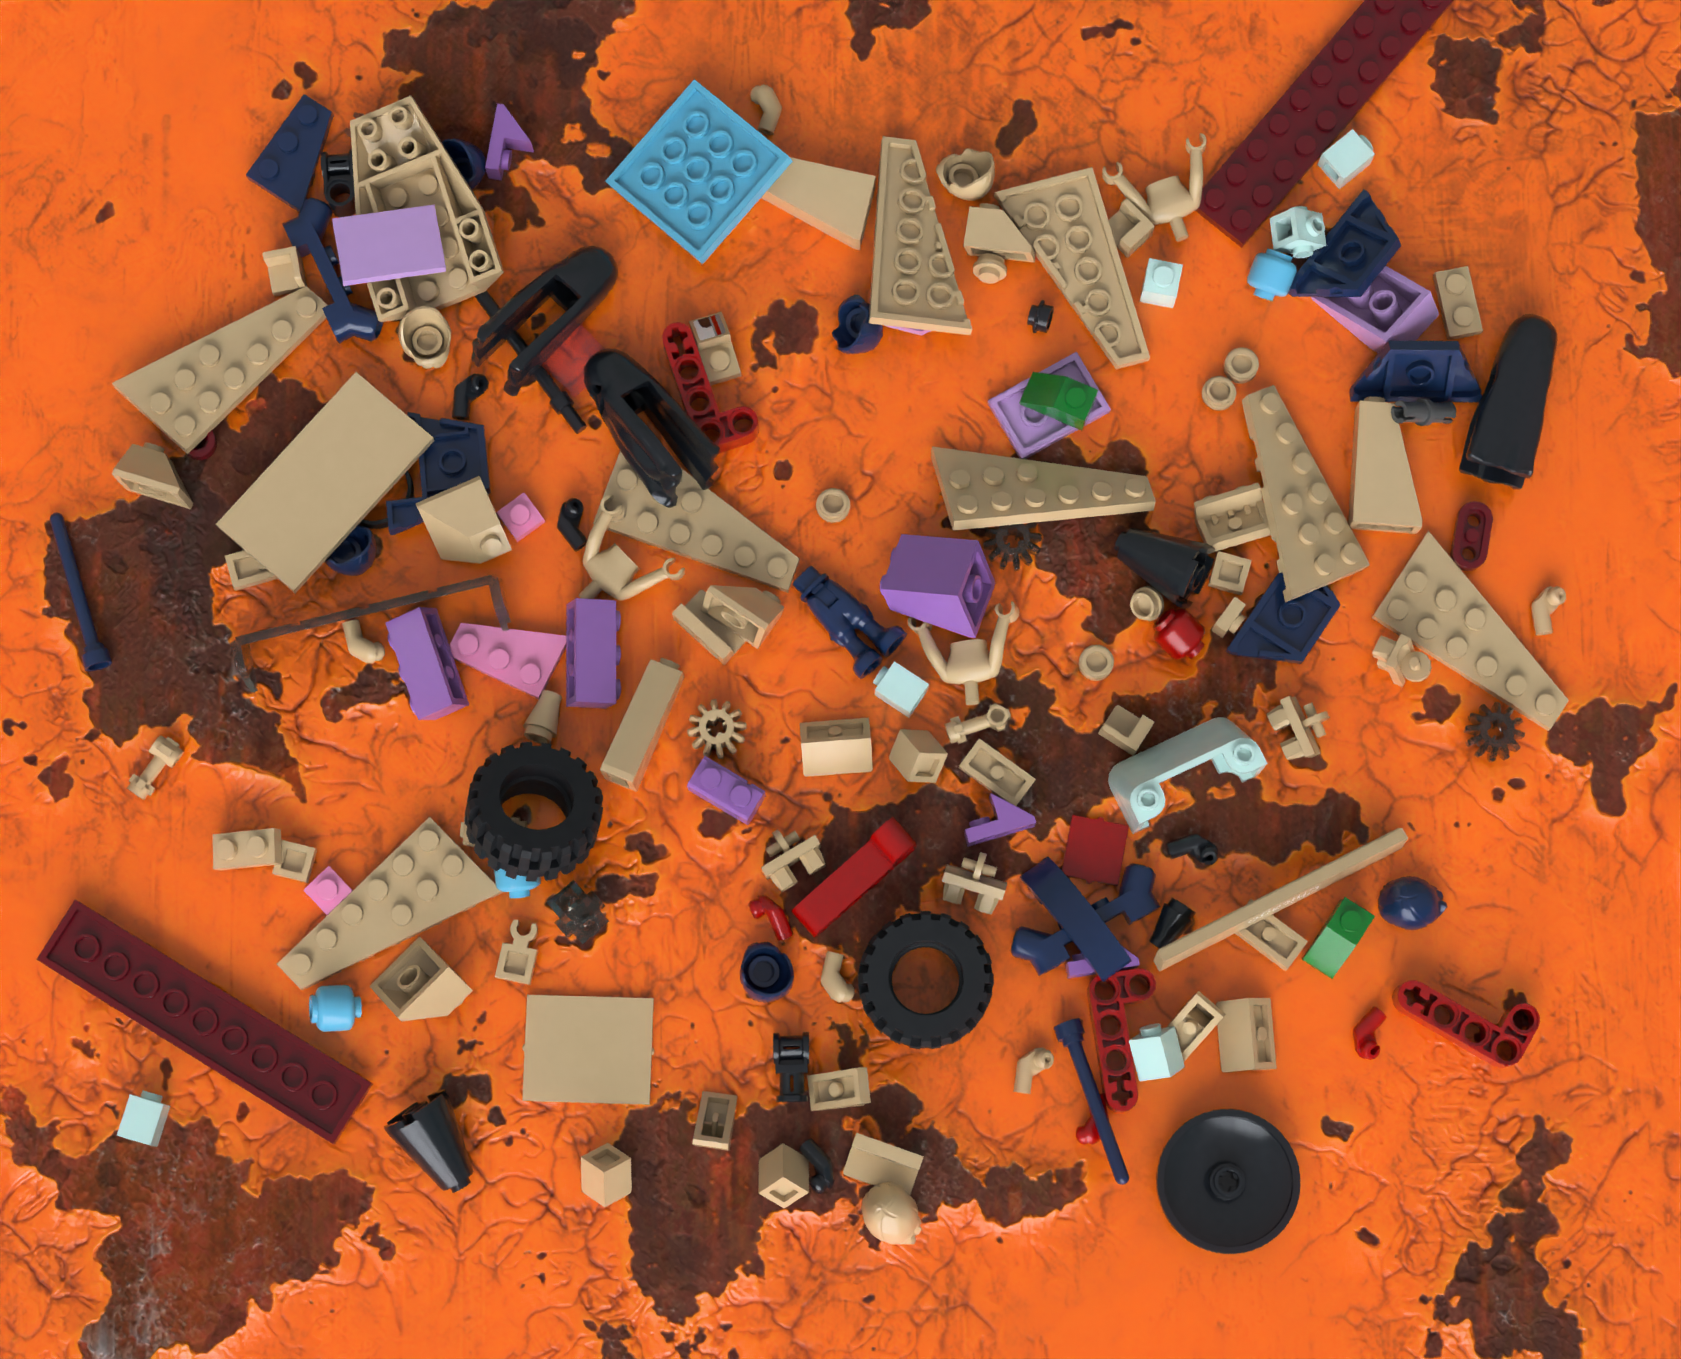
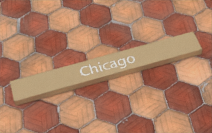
[1153,828,1408,972]

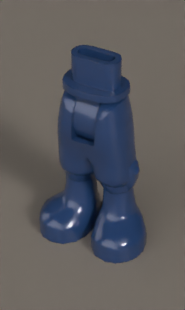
[792,566,907,679]

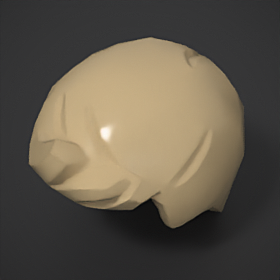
[936,148,995,201]
[398,305,452,369]
[861,1182,922,1245]

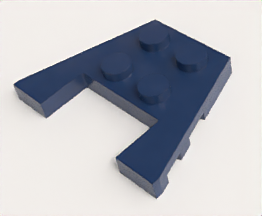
[386,412,491,535]

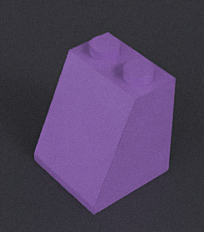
[880,534,996,638]

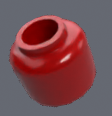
[1153,608,1205,660]

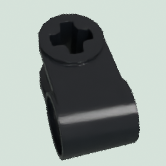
[321,149,356,217]

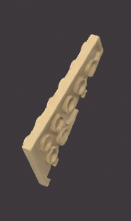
[868,136,973,335]
[994,167,1150,369]
[112,286,328,454]
[1242,385,1370,603]
[931,446,1156,531]
[593,451,800,593]
[1372,531,1569,731]
[277,817,503,990]

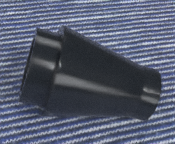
[1149,897,1196,948]

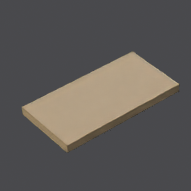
[216,372,434,594]

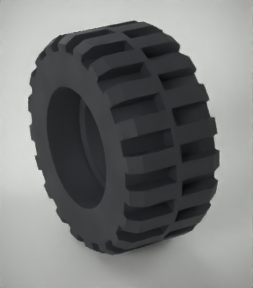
[465,742,603,882]
[858,911,994,1049]

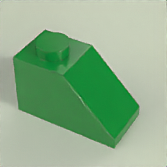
[1019,372,1098,431]
[1302,897,1375,979]

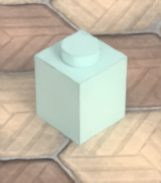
[1317,129,1375,190]
[1140,258,1183,308]
[873,661,929,718]
[1129,1023,1185,1081]
[116,1090,171,1147]

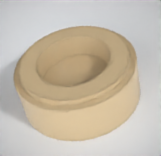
[1224,347,1259,384]
[1078,645,1114,681]

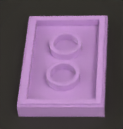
[332,204,446,286]
[987,352,1111,459]

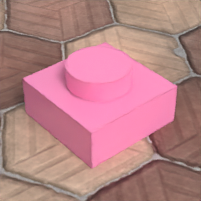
[496,493,545,542]
[303,866,353,915]

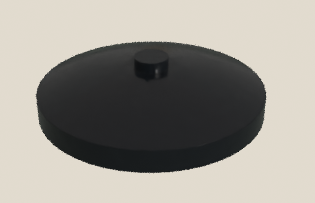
[1156,1109,1301,1254]

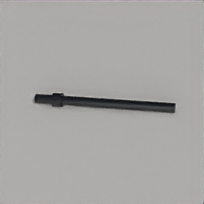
[474,290,587,434]

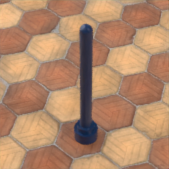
[50,512,112,671]
[1054,1018,1129,1185]

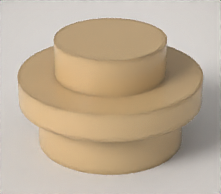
[973,253,1007,284]
[1202,376,1236,411]
[816,488,850,523]
[1130,586,1164,621]

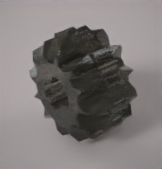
[983,522,1042,571]
[1463,702,1525,762]

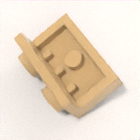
[1194,483,1271,554]

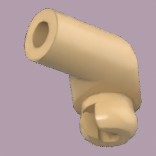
[750,84,782,135]
[1531,586,1566,636]
[342,620,385,663]
[821,951,855,1002]
[1013,1048,1054,1094]

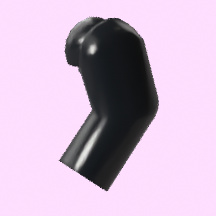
[452,374,489,420]
[557,498,587,552]
[1166,834,1218,865]
[799,1138,835,1194]

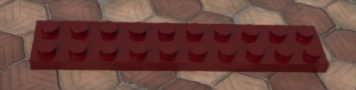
[1195,0,1454,248]
[36,900,373,1144]

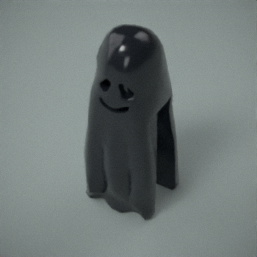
[471,246,618,396]
[1459,314,1558,489]
[584,349,720,508]

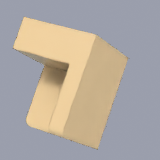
[1109,198,1155,258]
[262,246,307,296]
[1098,705,1154,756]
[889,729,948,783]
[581,1143,632,1207]
[758,1143,809,1209]

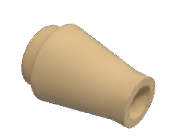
[523,690,562,744]

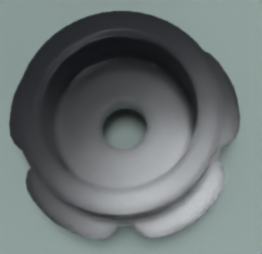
[1027,300,1054,333]

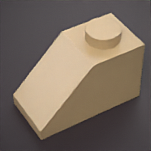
[963,203,1035,263]

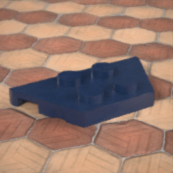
[1288,189,1401,297]
[1349,341,1482,402]
[1226,573,1340,664]

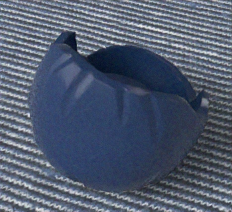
[442,138,486,190]
[832,295,883,354]
[325,525,377,576]
[1378,876,1448,930]
[740,942,794,1003]

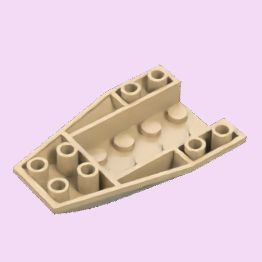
[350,96,504,322]

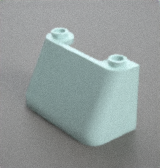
[1108,717,1268,834]

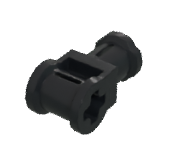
[773,1032,809,1102]

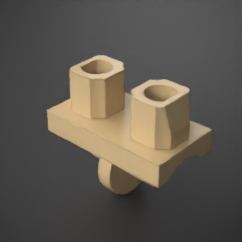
[1372,634,1432,687]
[1267,696,1330,760]
[761,829,825,892]
[942,852,1007,914]

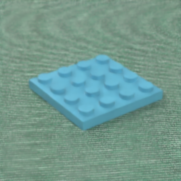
[605,79,793,264]

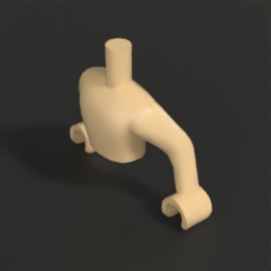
[1102,133,1207,241]
[579,495,685,601]
[908,601,1020,705]

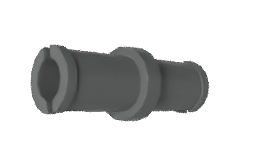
[1391,398,1456,426]

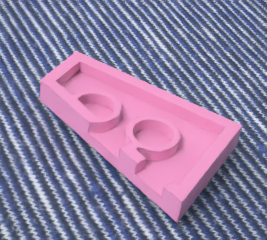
[449,623,566,699]

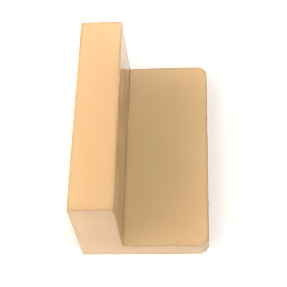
[672,590,746,665]
[800,718,873,777]
[1216,998,1277,1072]
[843,1133,924,1195]

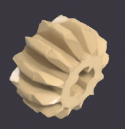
[687,699,747,759]

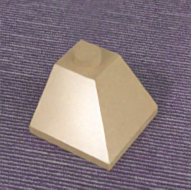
[112,442,193,509]
[416,476,512,564]
[701,585,784,649]
[370,936,473,1022]

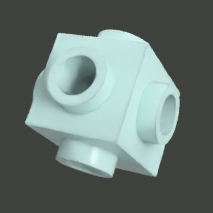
[1269,206,1326,258]

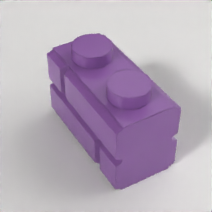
[687,756,766,825]

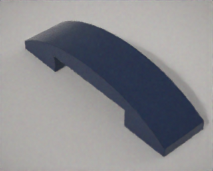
[1020,857,1131,982]

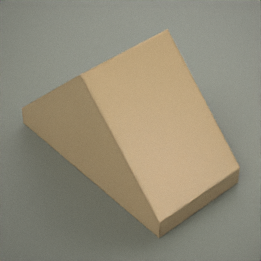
[692,1091,738,1151]

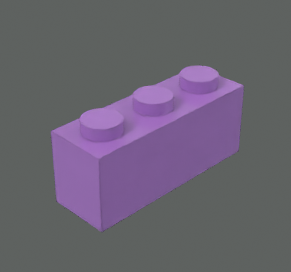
[566,598,621,709]
[385,607,469,720]

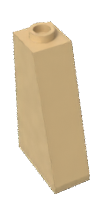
[761,157,876,250]
[1348,397,1423,534]
[600,658,684,792]

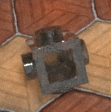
[547,880,609,944]

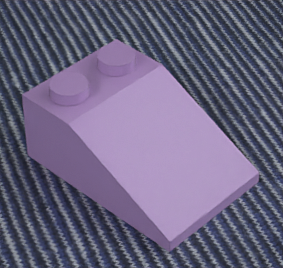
[1311,266,1439,353]

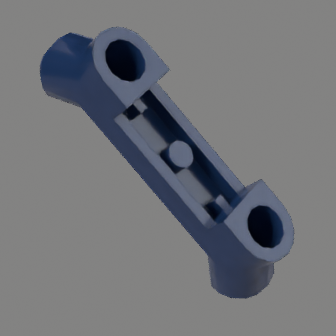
[282,198,383,343]
[1010,863,1160,976]

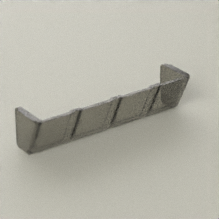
[231,575,511,693]

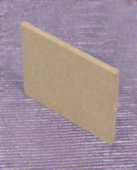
[522,994,654,1105]

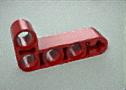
[662,322,759,453]
[791,817,917,938]
[1087,968,1156,1113]
[1392,980,1540,1068]

